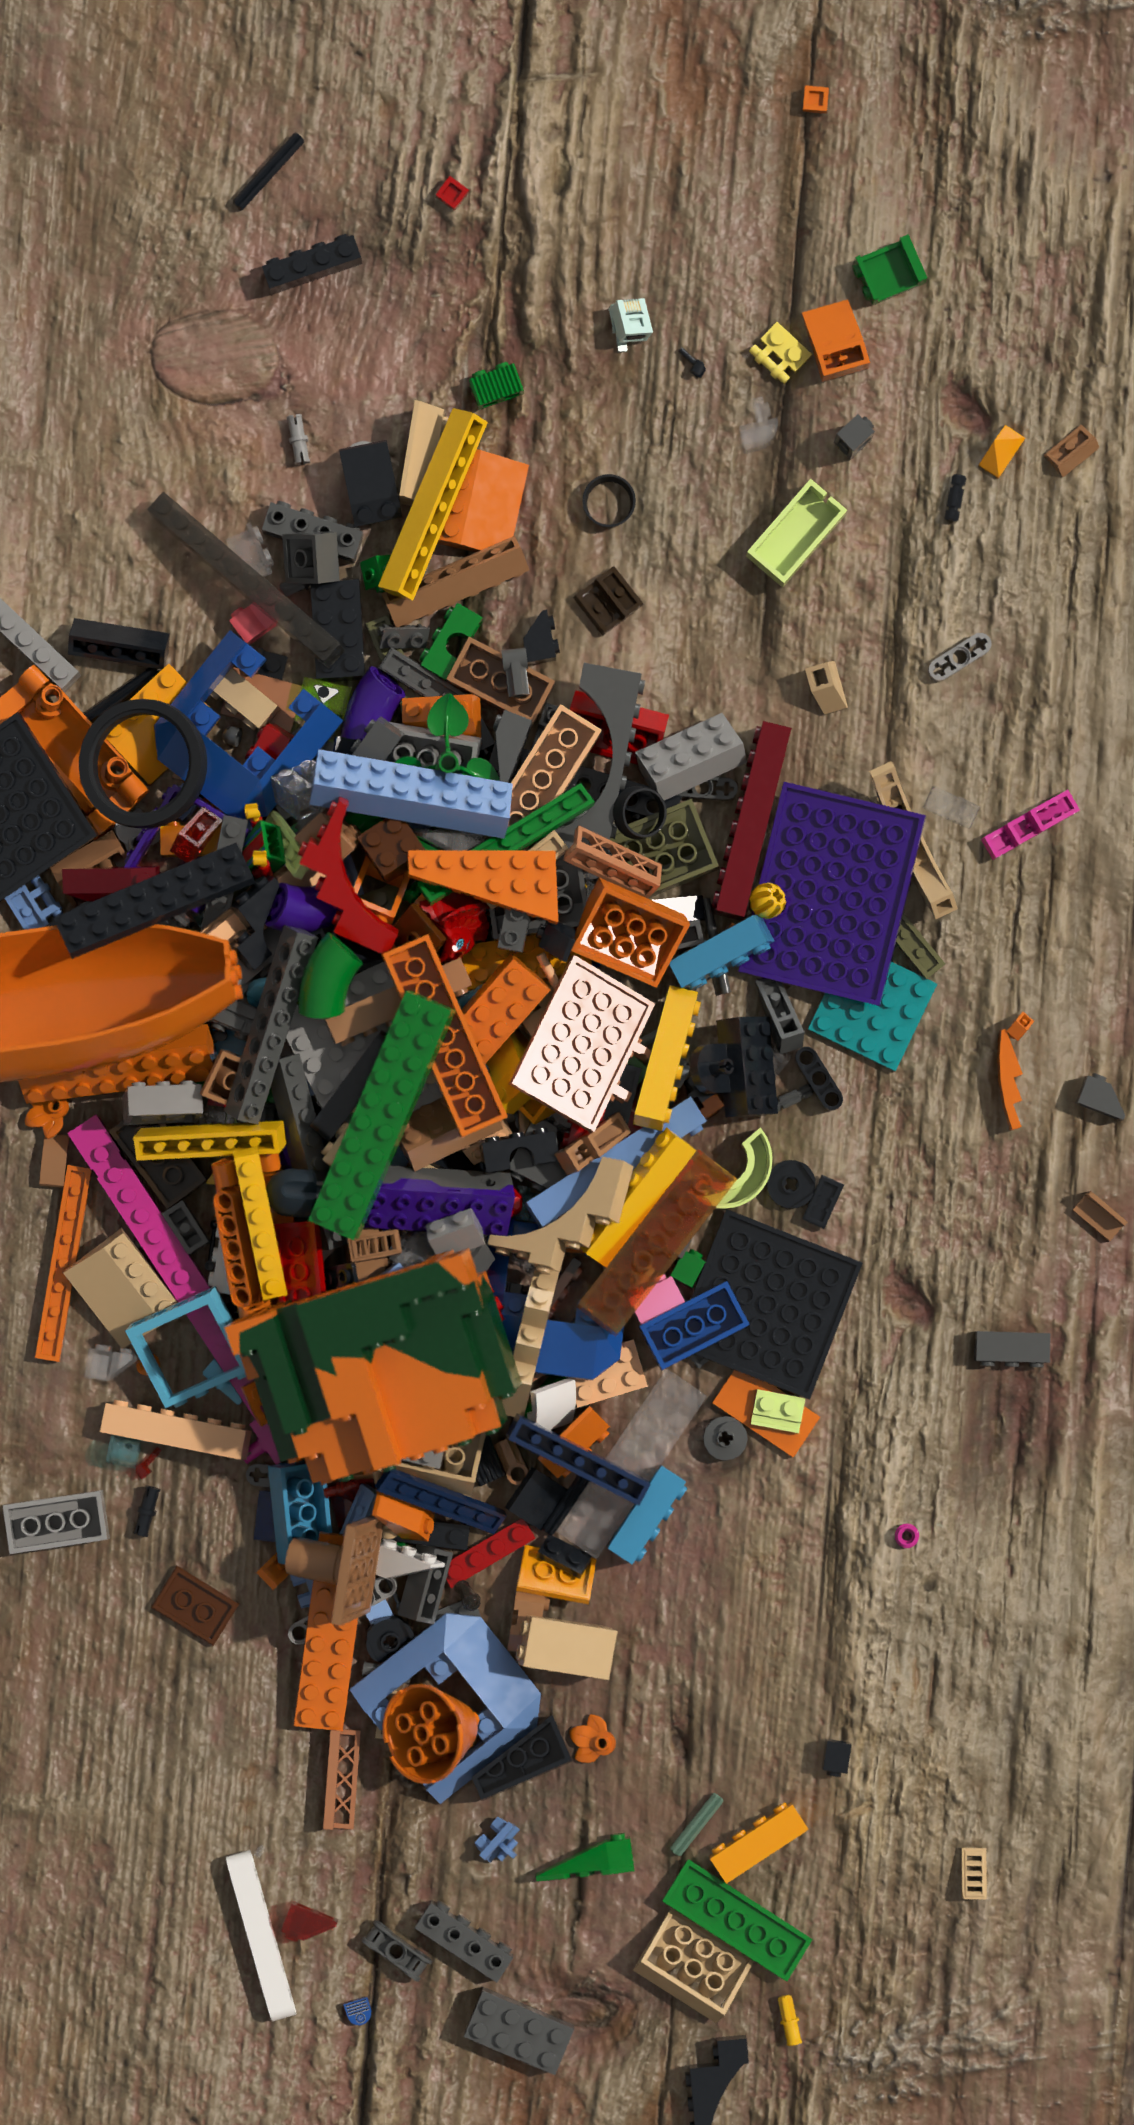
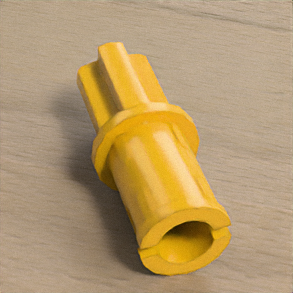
[778,1995,802,2046]

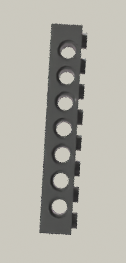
[224,925,318,1124]

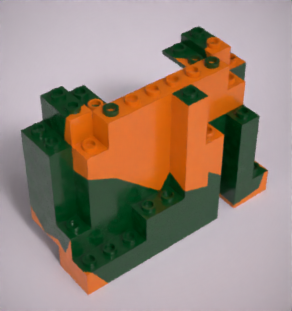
[225,1248,522,1485]

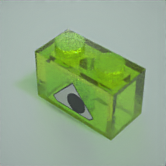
[301,677,353,718]

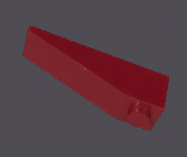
[62,866,160,902]

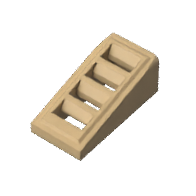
[961,1847,987,1900]

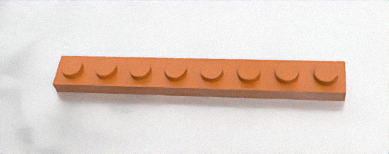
[35,1165,92,1362]

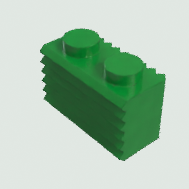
[469,362,524,410]

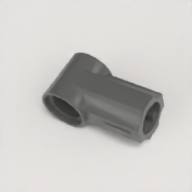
[501,647,530,698]

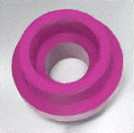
[894,1523,919,1548]

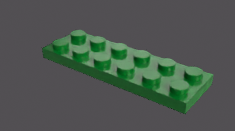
[661,1859,813,1982]

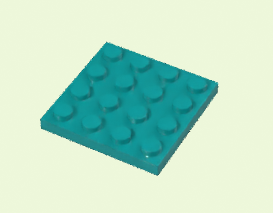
[807,962,937,1072]

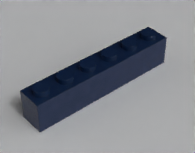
[506,1414,651,1506]

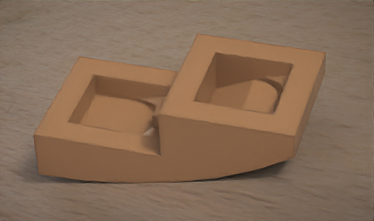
[39,1135,70,1188]

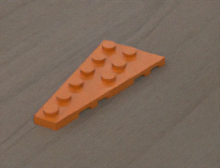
[407,850,558,925]

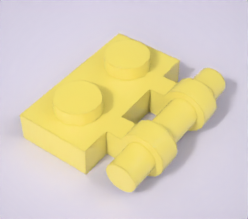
[749,322,812,384]

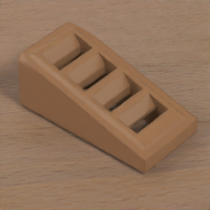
[347,1229,402,1263]

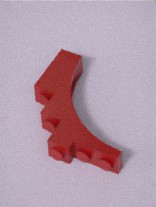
[297,797,399,954]

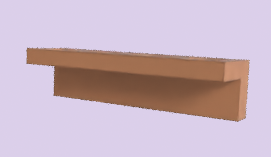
[564,826,662,898]
[323,1729,361,1830]

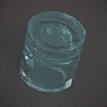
[106,1435,141,1469]

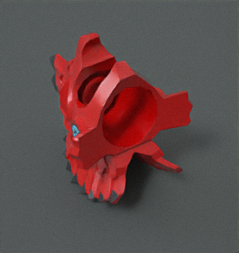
[419,892,492,964]

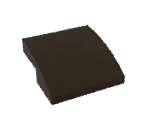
[573,566,643,636]

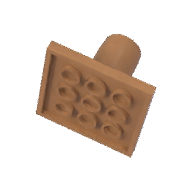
[285,1515,384,1626]

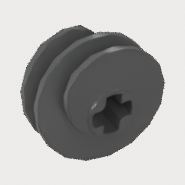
[703,1416,748,1460]

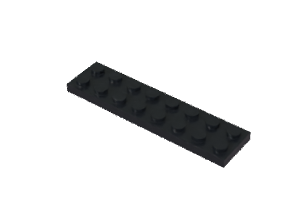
[54,842,255,959]

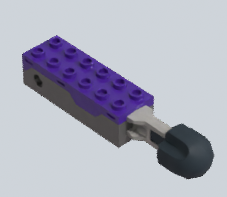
[266,1166,522,1236]

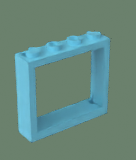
[125,1286,247,1408]

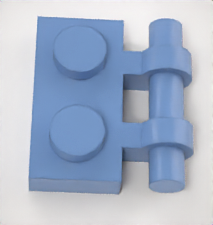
[5,876,63,930]

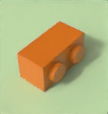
[1007,1011,1034,1041]

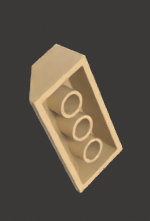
[399,400,448,506]

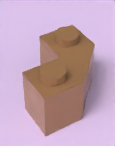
[507,1591,550,1652]

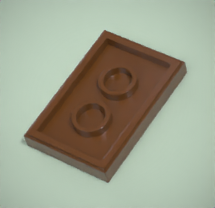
[151,1565,239,1646]

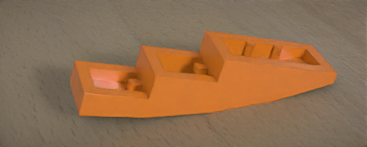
[997,1029,1023,1131]

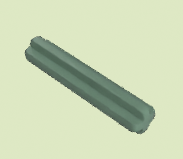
[670,1793,724,1856]

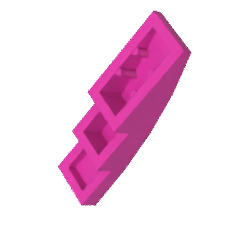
[981,790,1080,860]

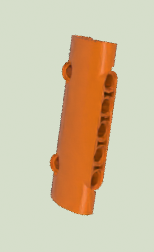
[0,665,149,840]
[211,1153,295,1319]

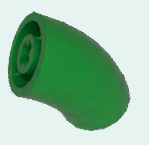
[299,932,363,1019]

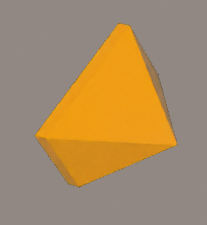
[978,425,1025,479]

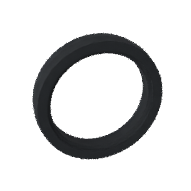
[79,699,207,829]

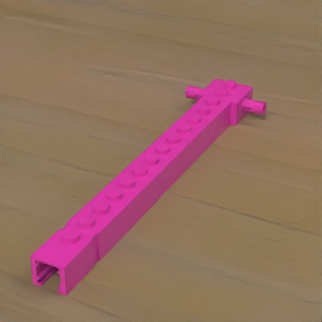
[67,1115,281,1465]

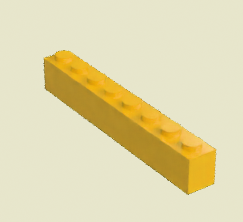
[378,408,488,601]

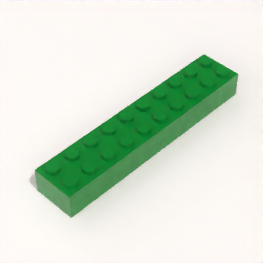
[308,990,456,1240]

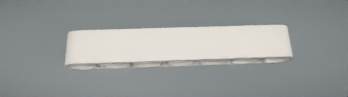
[226,1850,296,2022]

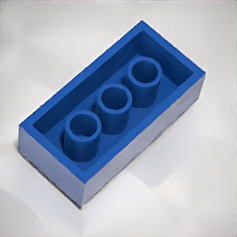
[638,1281,750,1371]

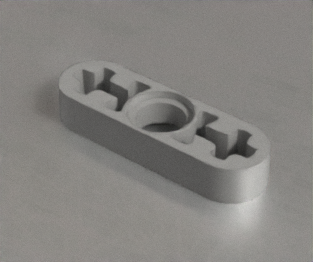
[928,633,991,682]

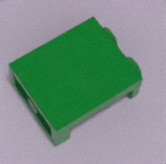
[852,234,928,305]

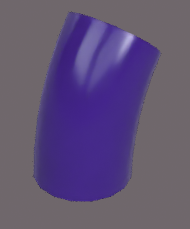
[341,666,406,741]
[264,883,342,933]

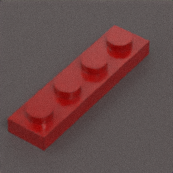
[446,1519,536,1588]

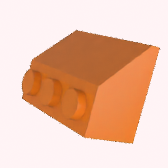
[402,694,481,738]
[537,1406,610,1478]

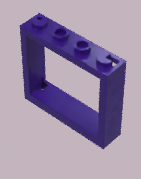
[124,784,251,914]

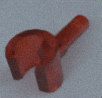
[136,1447,162,1479]

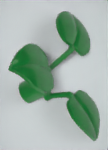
[394,693,500,781]

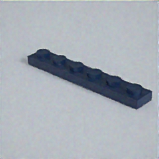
[374,1469,507,1534]

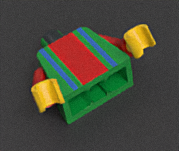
[242,803,286,879]

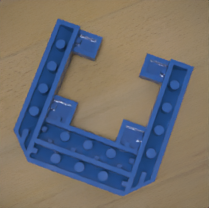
[154,630,343,819]
[486,1218,635,1380]

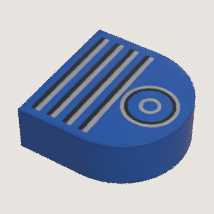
[344,1996,372,2025]

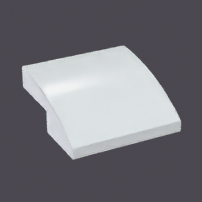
[527,1378,576,1430]

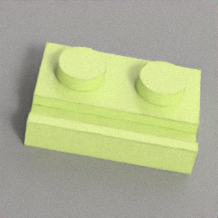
[751,1389,806,1433]

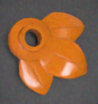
[25,1099,69,1139]
[569,1714,616,1763]

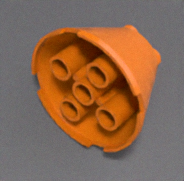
[383,1684,479,1784]

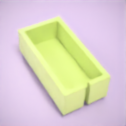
[746,479,847,588]

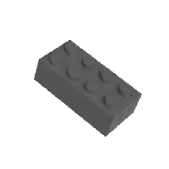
[464,1987,574,2075]

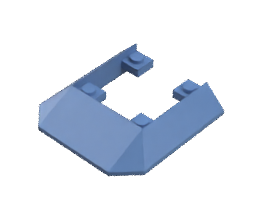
[349,1613,541,1804]

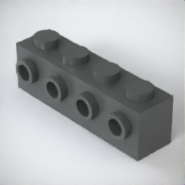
[262,501,364,563]
[415,1900,513,1983]

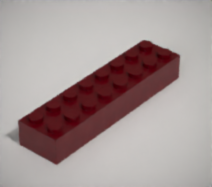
[711,721,791,921]

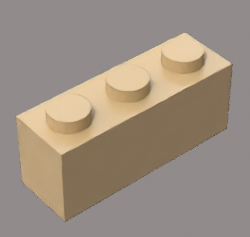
[210,668,280,731]

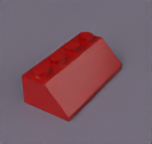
[570,690,669,765]

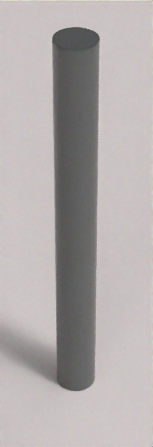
[703,898,731,994]

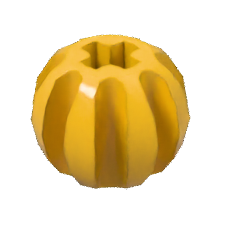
[749,882,786,919]

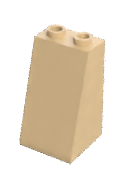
[516,1615,617,1680]

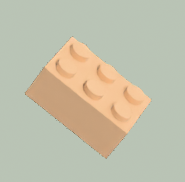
[568,1339,648,1408]

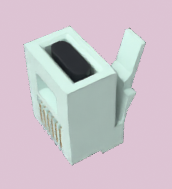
[608,298,653,352]

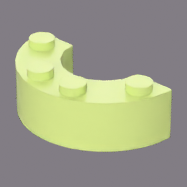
[686,1128,772,1209]

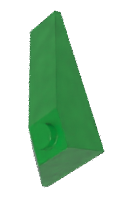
[536,1833,635,1882]

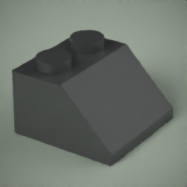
[282,532,340,584]

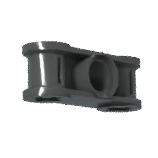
[361,1919,433,1982]

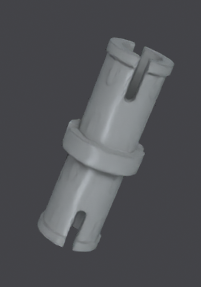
[287,414,310,465]

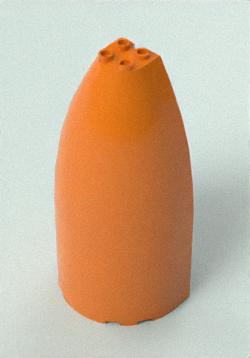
[0,924,243,1083]

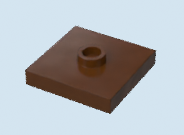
[394,903,447,953]

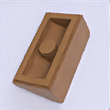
[1044,425,1099,477]

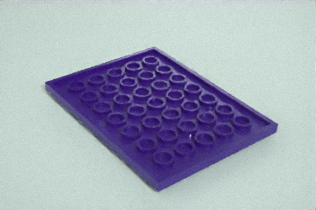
[738,782,926,1006]

